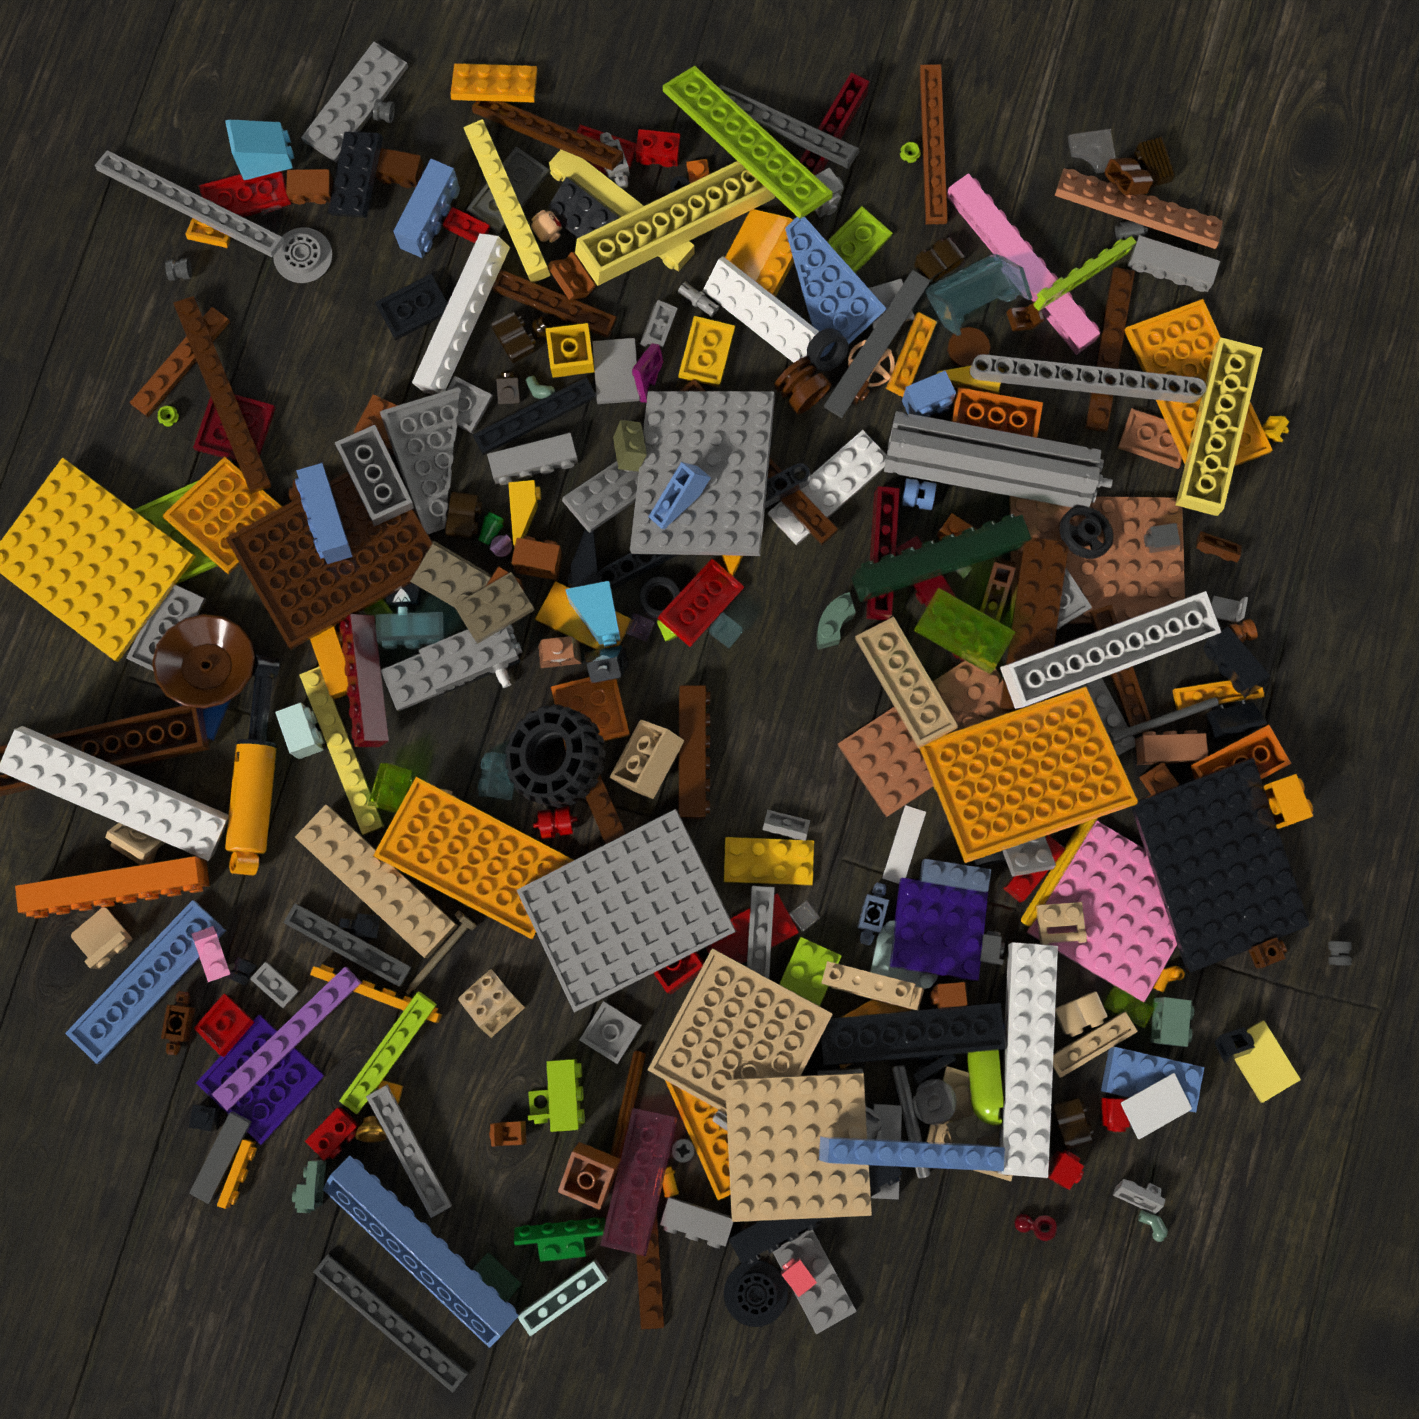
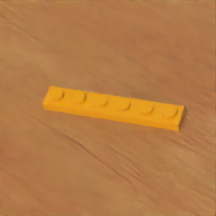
[310,964,442,1023]

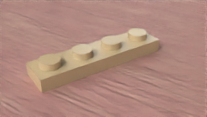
[1053,1011,1138,1078]

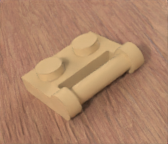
[1036,902,1087,945]

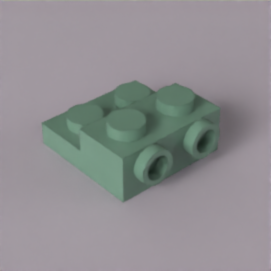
[292,1158,326,1213]

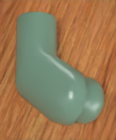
[525,376,555,399]

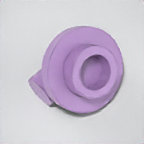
[490,534,512,557]

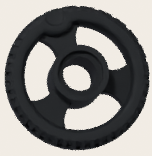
[1059,506,1114,559]

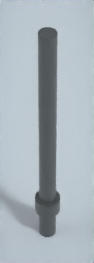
[1108,697,1219,745]

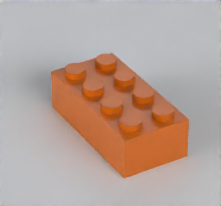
[951,387,1043,438]

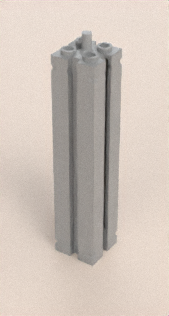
[884,411,1113,508]

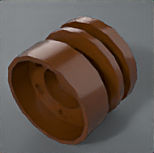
[774,357,831,415]

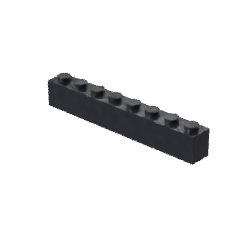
[728,1165,903,1265]

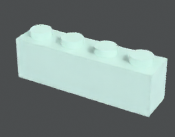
[517,1258,608,1336]

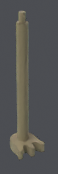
[405,910,477,995]

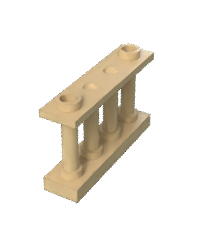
[821,961,924,1011]

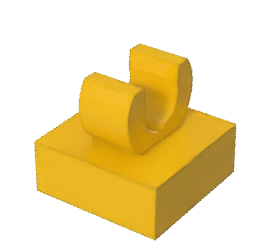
[1262,416,1289,442]

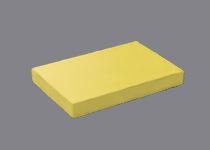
[1234,1020,1301,1103]

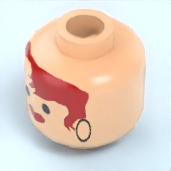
[531,210,562,243]

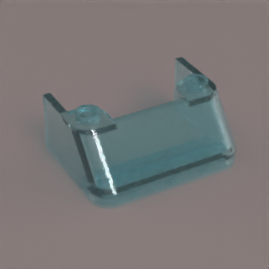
[926,255,1032,336]

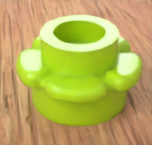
[900,142,921,163]
[157,406,179,427]

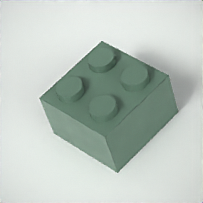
[1150,997,1194,1047]

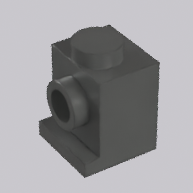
[980,931,1004,965]

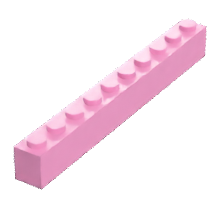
[946,173,1100,355]

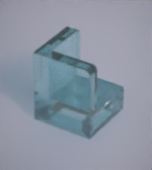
[709,612,743,648]

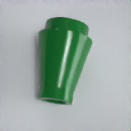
[478,512,504,545]

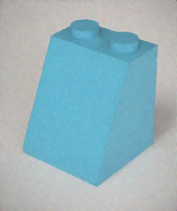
[225,120,294,180]
[566,581,621,647]

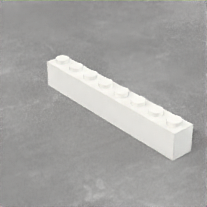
[412,234,510,395]

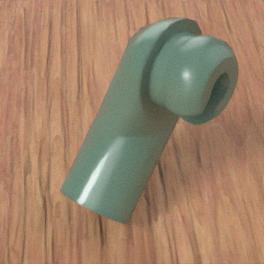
[1138,1210,1168,1242]

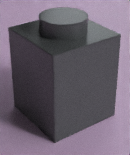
[1144,523,1180,553]

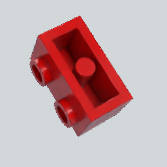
[636,129,680,167]
[305,1107,360,1160]
[1048,1150,1084,1190]

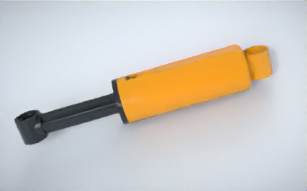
[225,654,280,876]

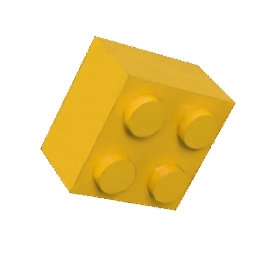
[546,323,595,378]

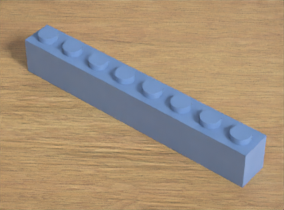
[819,1136,1005,1171]

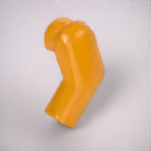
[1153,966,1185,992]

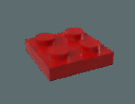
[194,994,255,1057]

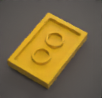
[679,316,735,387]

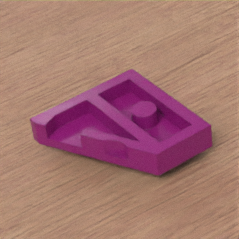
[632,343,663,403]

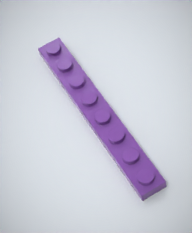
[212,967,362,1111]

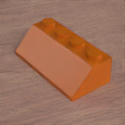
[1191,725,1291,779]

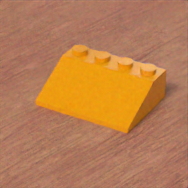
[725,209,794,297]

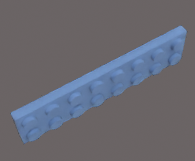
[65,900,227,1064]

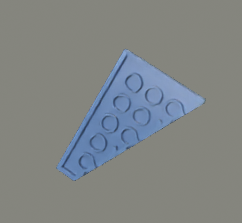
[785,217,886,358]

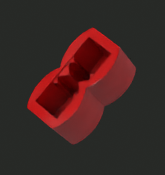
[1102,1098,1131,1132]

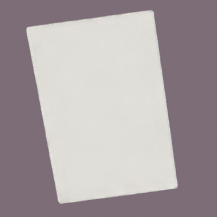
[1121,1073,1192,1139]

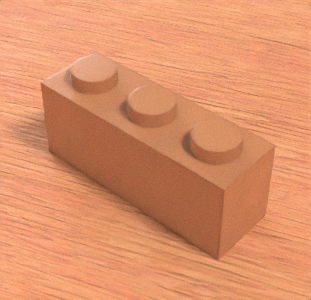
[1135,730,1208,765]

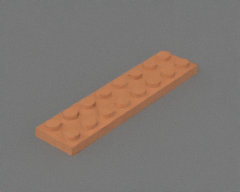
[1055,168,1223,249]

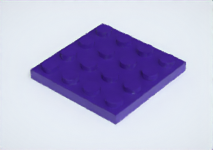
[889,878,988,981]
[196,1015,325,1145]

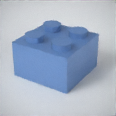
[902,371,956,418]

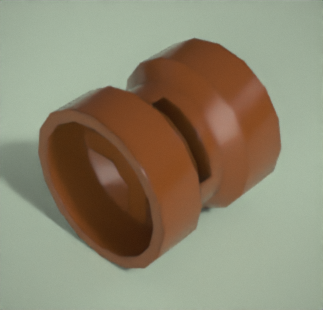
[1229,618,1258,643]

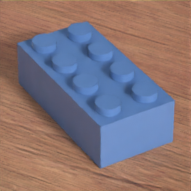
[393,159,460,258]
[295,463,353,564]
[1101,1047,1204,1113]

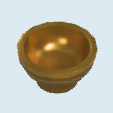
[356,1116,388,1142]

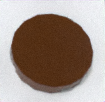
[947,327,990,368]

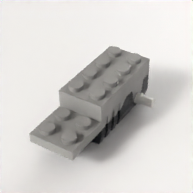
[381,625,522,711]

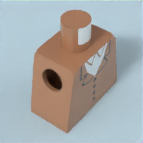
[538,636,582,668]

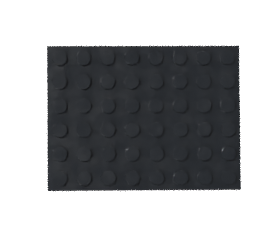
[1131,758,1310,973]

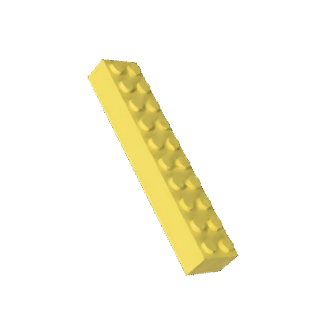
[575,161,775,286]

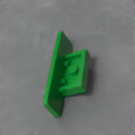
[514,1217,606,1262]

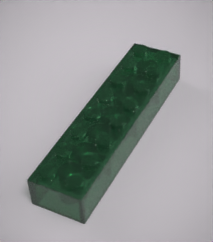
[851,514,1032,602]

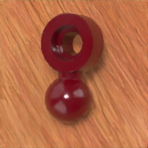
[1014,1214,1057,1241]

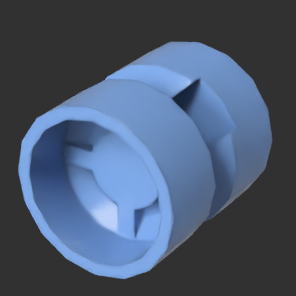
[901,478,936,510]

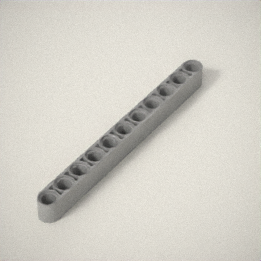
[970,354,1206,403]

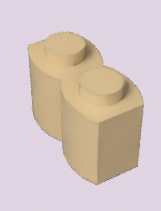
[1055,991,1108,1037]

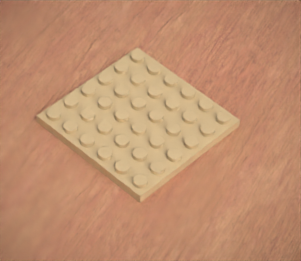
[648,949,833,1114]
[725,1073,872,1222]

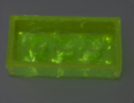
[914,588,1016,674]

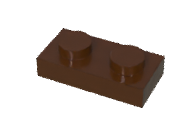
[1196,531,1241,563]

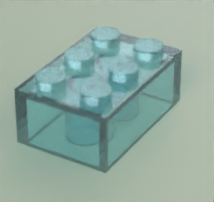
[376,612,446,649]

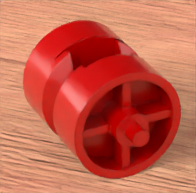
[533,806,578,839]

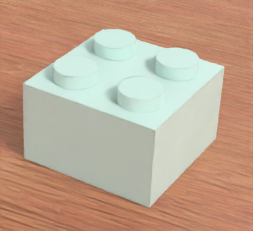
[275,703,325,759]

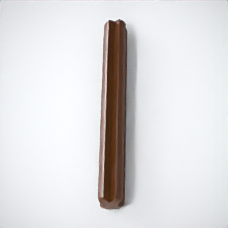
[610,1051,646,1163]

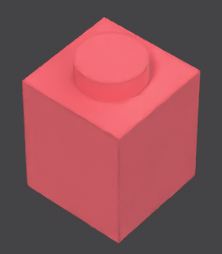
[781,1257,817,1297]

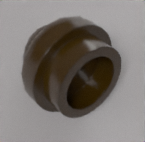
[532,317,553,339]

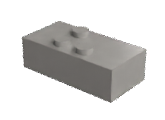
[335,425,414,526]

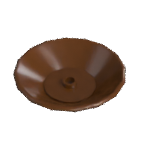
[152,614,255,709]

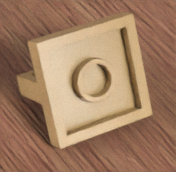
[105,823,165,865]

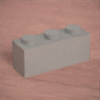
[660,1197,733,1249]

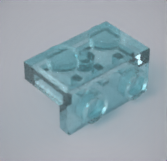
[478,752,514,800]

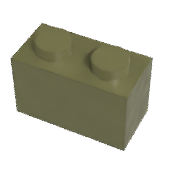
[613,420,647,472]

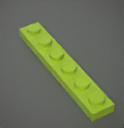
[1033,236,1136,311]
[339,991,437,1114]

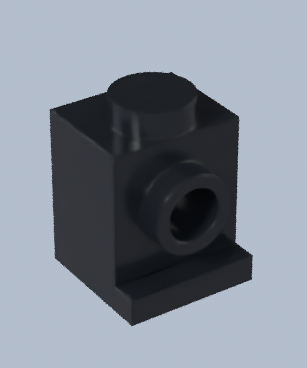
[1215,1027,1255,1063]

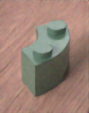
[816,592,856,650]

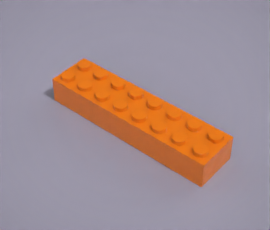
[15,856,210,918]

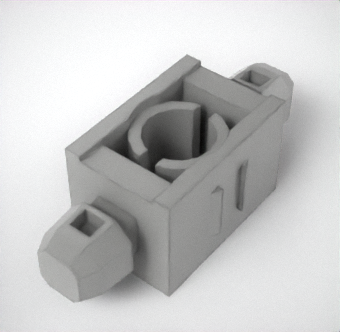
[600,132,630,189]

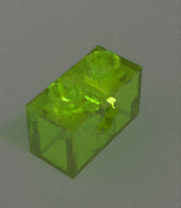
[368,763,412,813]

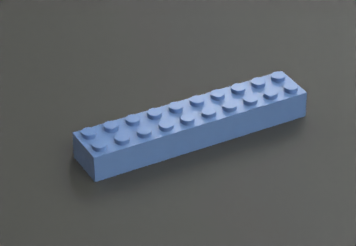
[323,1156,519,1348]

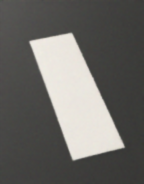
[882,805,926,884]

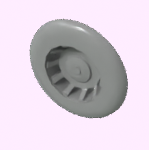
[273,228,332,283]

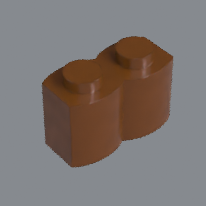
[1104,158,1153,195]

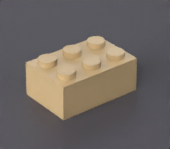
[609,719,684,799]

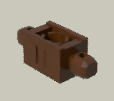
[161,991,195,1055]

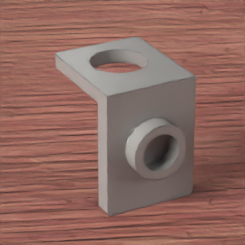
[1211,596,1248,623]

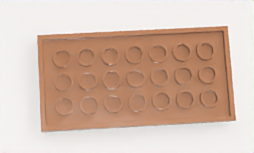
[838,649,1013,817]

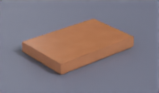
[1118,408,1182,469]

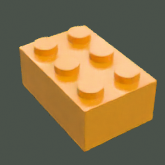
[1263,774,1313,829]

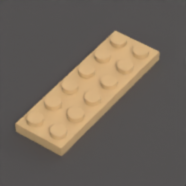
[855,617,958,748]

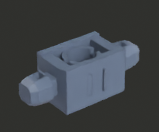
[857,883,889,945]

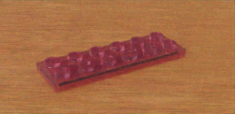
[600,1108,678,1256]

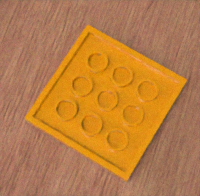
[163,457,282,575]

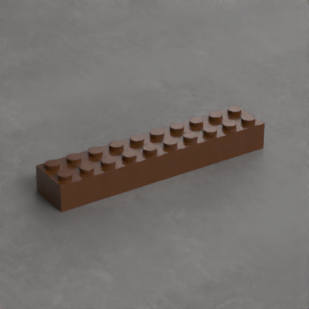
[0,706,210,796]

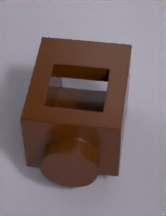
[1248,937,1287,969]

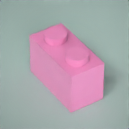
[192,926,230,982]

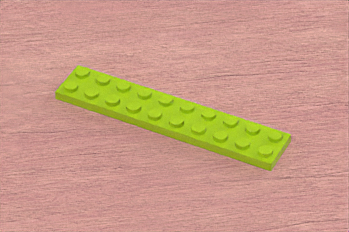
[663,66,833,219]

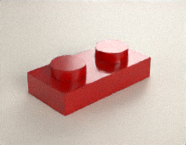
[443,207,490,243]

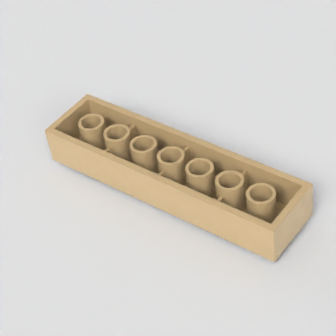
[295,804,458,959]

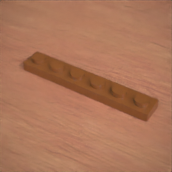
[130,307,230,417]

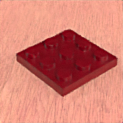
[193,394,276,462]

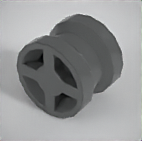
[373,99,395,123]
[672,1138,695,1162]

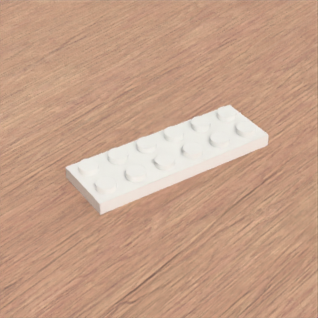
[703,256,819,363]
[768,430,887,546]

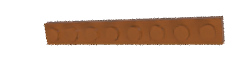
[920,64,947,224]

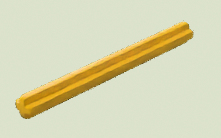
[1021,818,1098,927]

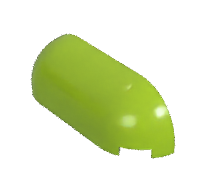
[967,1050,1003,1126]

